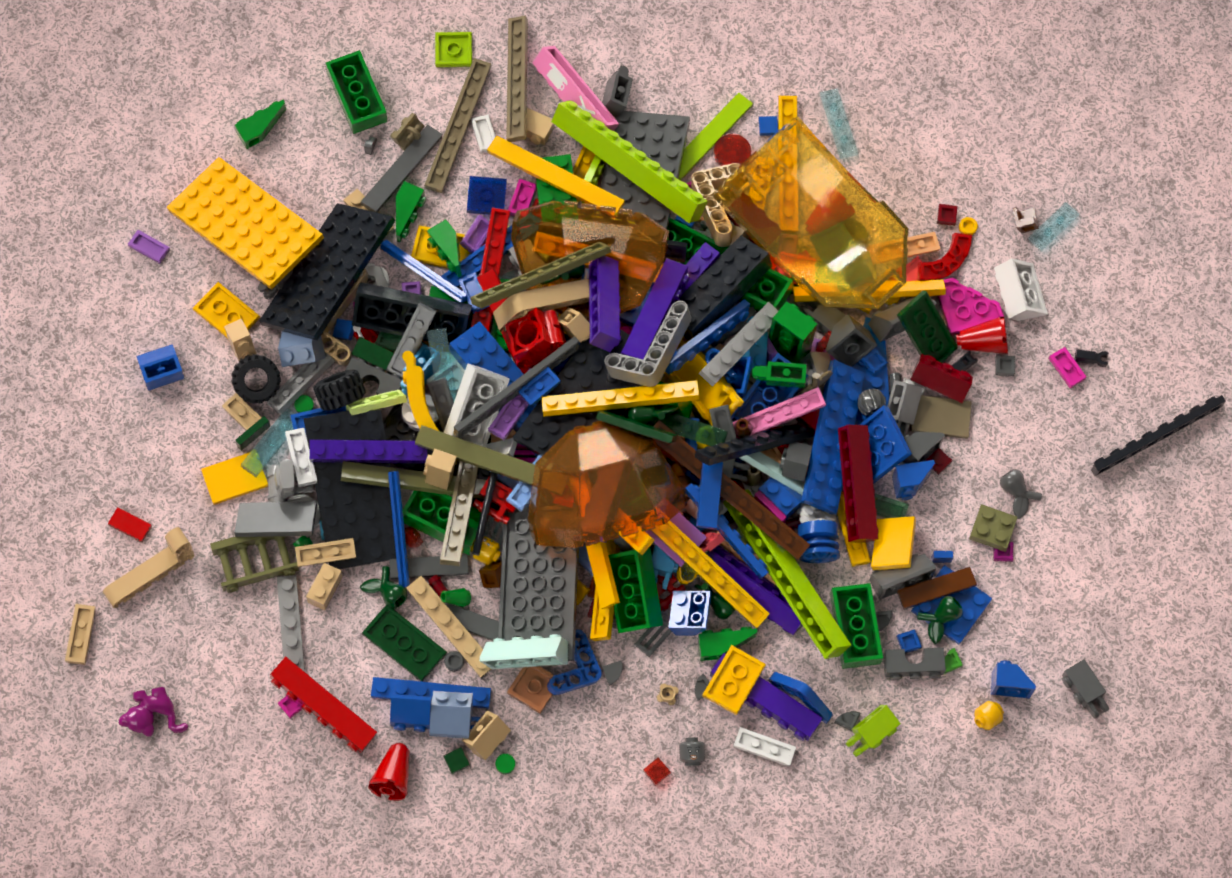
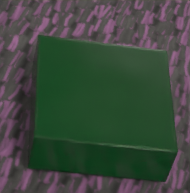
[443,747,470,774]

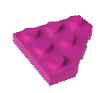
[937,278,1004,335]

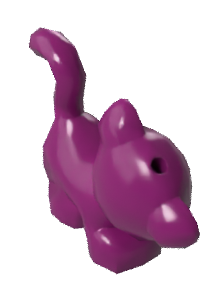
[118,687,188,737]

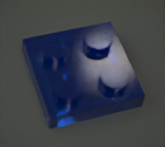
[467,176,507,215]

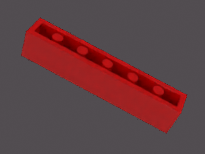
[270,656,377,753]

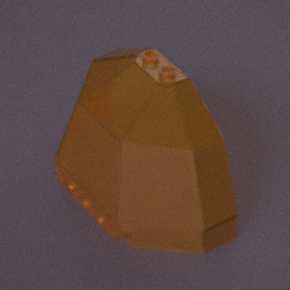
[511,200,669,321]
[528,421,687,548]

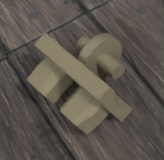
[390,113,425,151]

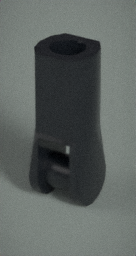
[952,351,978,371]

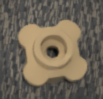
[657,683,679,705]

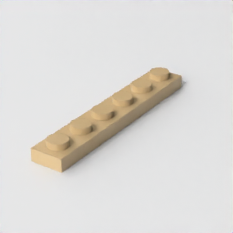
[406,576,492,678]

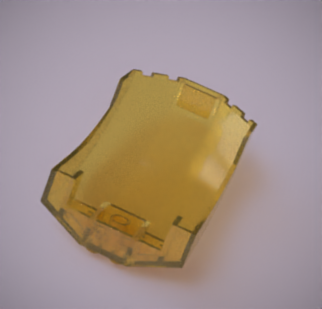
[711,117,909,309]

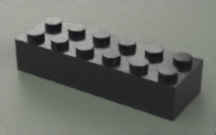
[675,235,772,340]
[352,282,472,345]

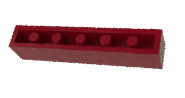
[838,424,879,543]

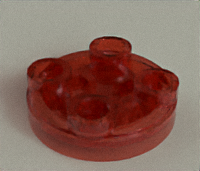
[714,134,751,167]

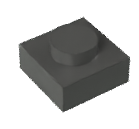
[995,355,1015,376]

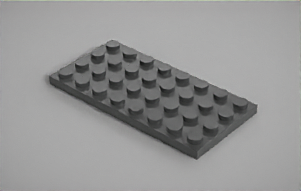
[591,111,690,239]
[498,506,580,661]

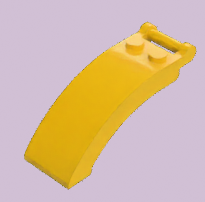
[664,336,744,427]
[402,351,457,465]

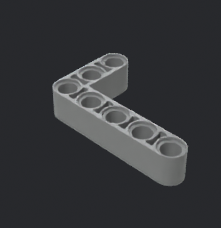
[604,301,692,387]

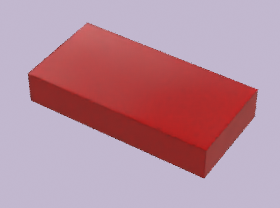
[108,507,152,542]

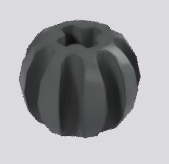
[857,389,886,416]

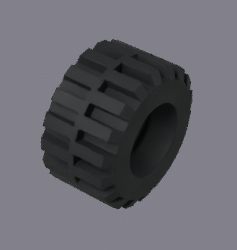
[231,354,281,404]
[313,370,366,411]

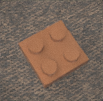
[507,666,559,714]

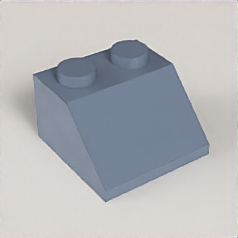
[278,331,326,367]
[429,691,473,739]

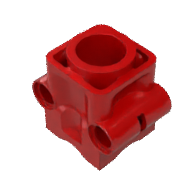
[505,307,566,369]

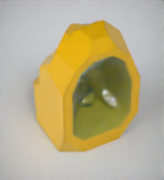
[677,563,697,585]

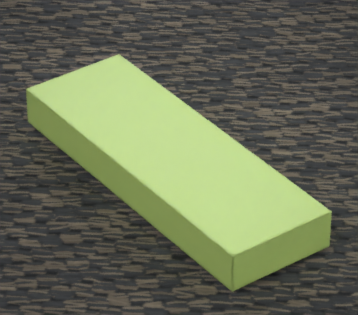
[346,390,407,415]

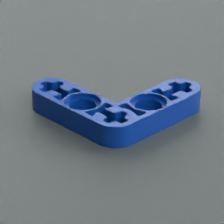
[547,629,602,695]
[768,672,833,724]

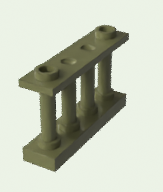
[210,536,299,593]

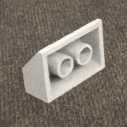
[994,258,1048,321]

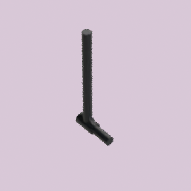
[472,472,498,555]

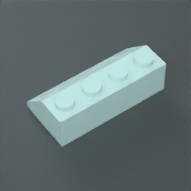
[480,634,568,669]

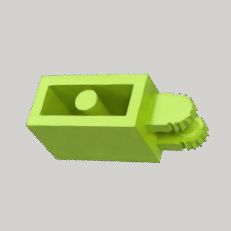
[845,705,901,757]

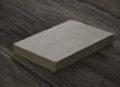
[911,395,972,439]

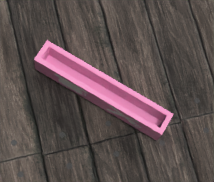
[532,46,619,131]

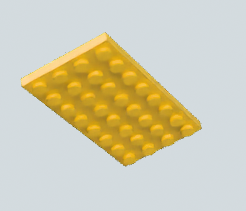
[167,157,324,290]

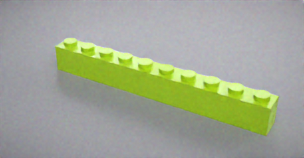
[551,100,708,223]
[723,489,851,659]

